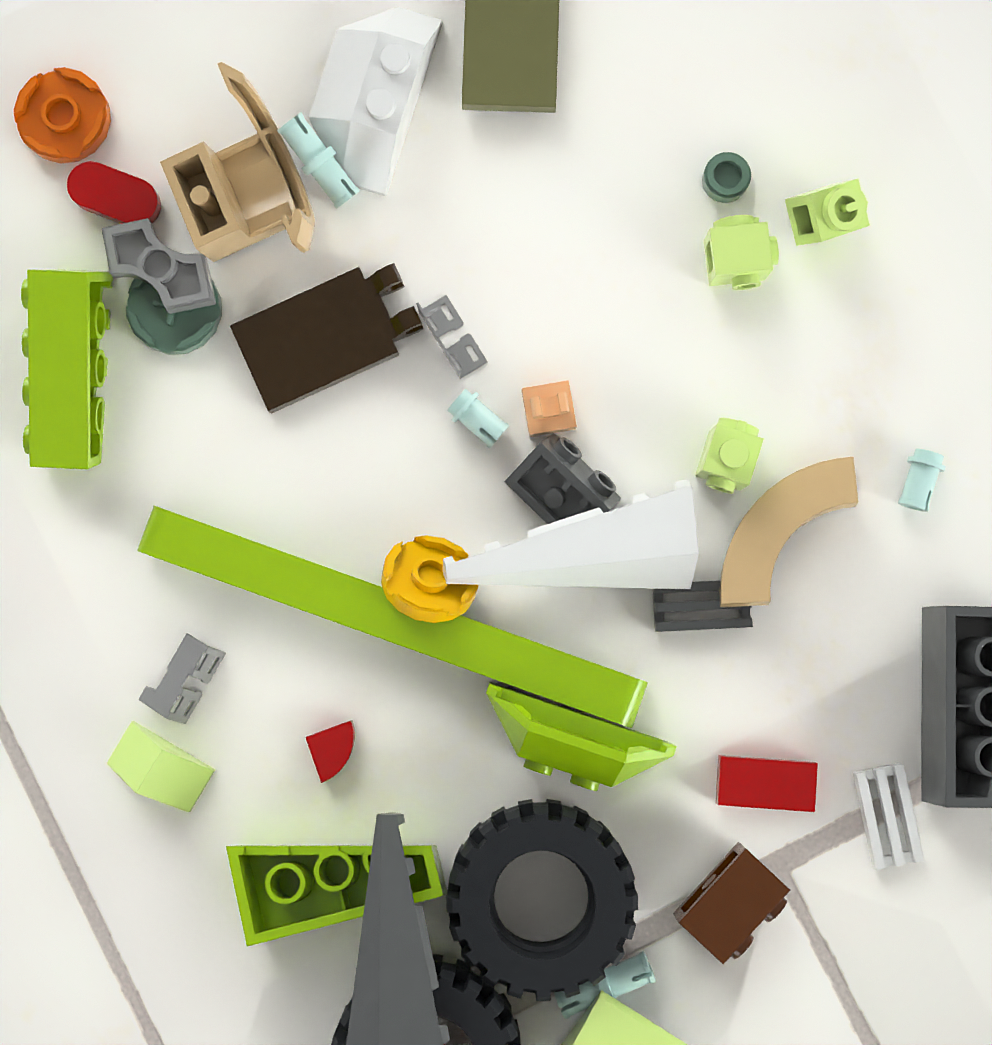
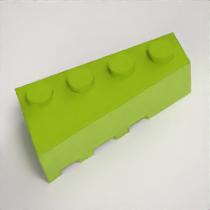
[21,269,113,469]
[226,845,447,947]

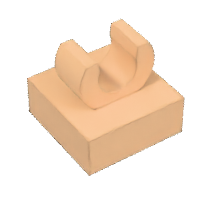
[521,380,577,437]

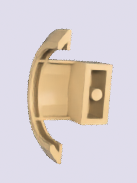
[160,62,315,262]

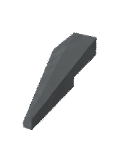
[346,812,450,1045]

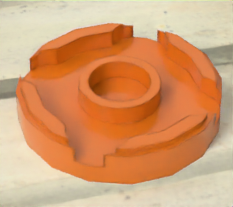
[13,67,111,164]

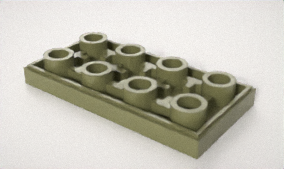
[462,0,559,113]

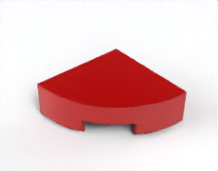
[305,720,355,783]

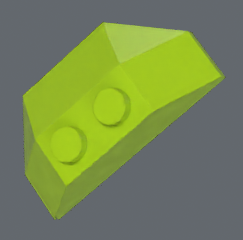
[486,682,677,791]

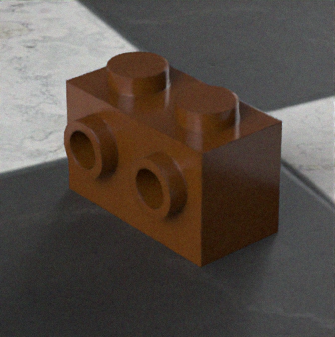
[673,842,790,964]

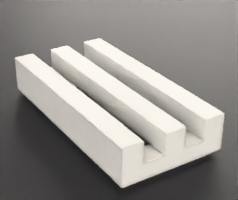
[853,763,925,871]

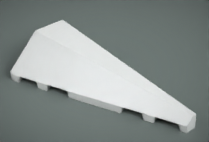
[442,480,699,589]

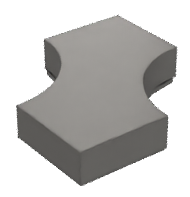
[101,218,216,314]

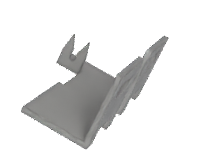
[416,295,488,379]
[138,633,226,724]

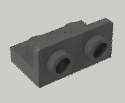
[504,433,621,524]

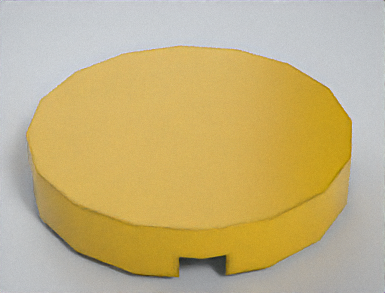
[381,535,478,623]

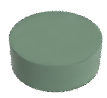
[702,152,751,203]

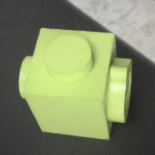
[785,179,870,246]
[704,215,779,290]
[695,418,764,494]

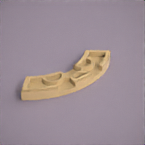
[719,457,858,607]

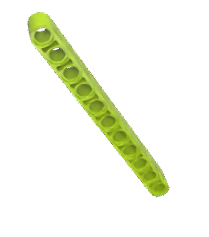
[137,506,648,728]

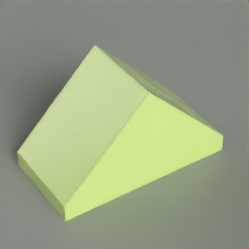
[107,721,216,812]

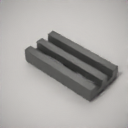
[652,580,753,632]

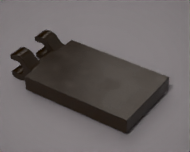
[230,263,424,414]

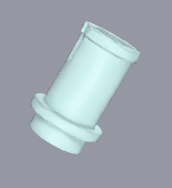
[447,389,510,449]
[898,448,946,512]

